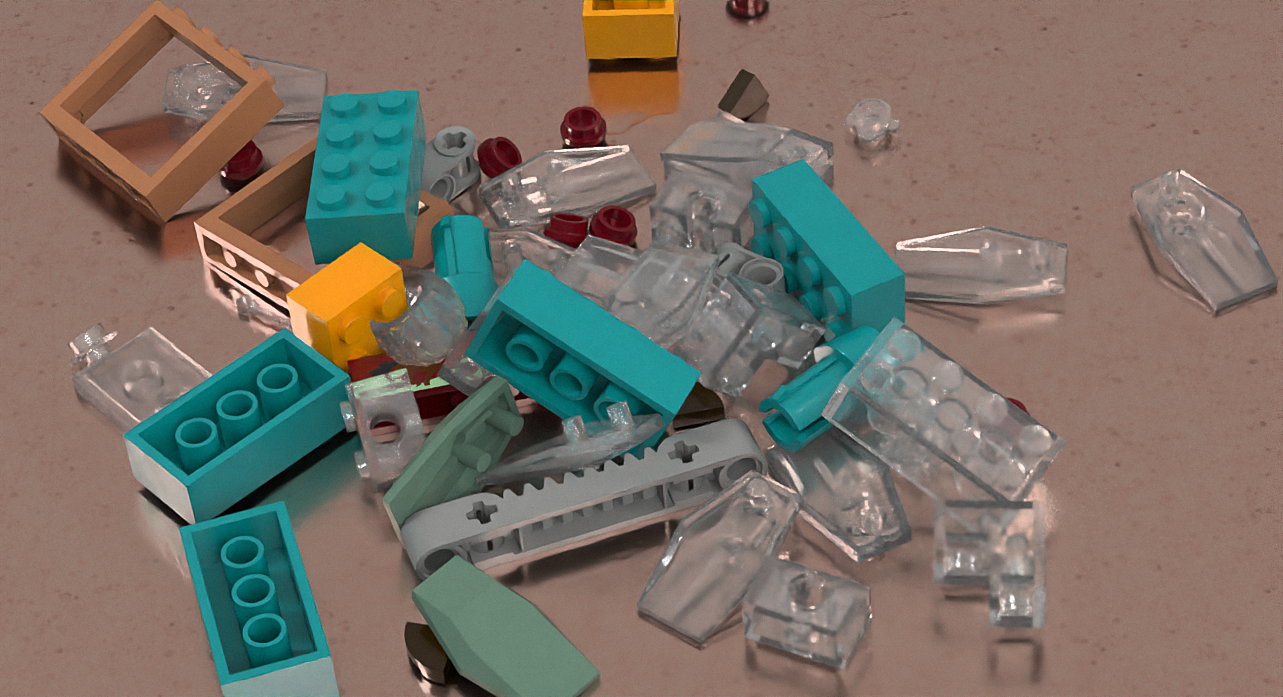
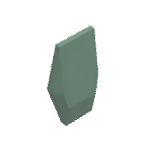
[382,375,524,548]
[411,555,600,697]

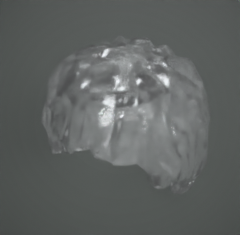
[369,271,468,367]

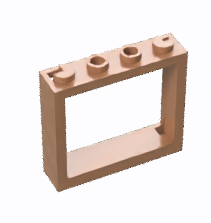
[38,0,284,223]
[194,136,454,310]

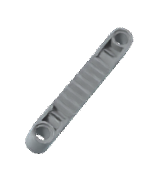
[400,418,768,581]

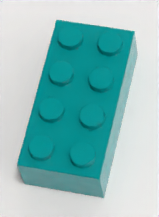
[305,90,427,265]
[749,159,905,351]
[464,259,701,460]
[123,328,358,524]
[179,500,340,697]

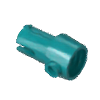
[421,215,503,345]
[759,325,905,453]

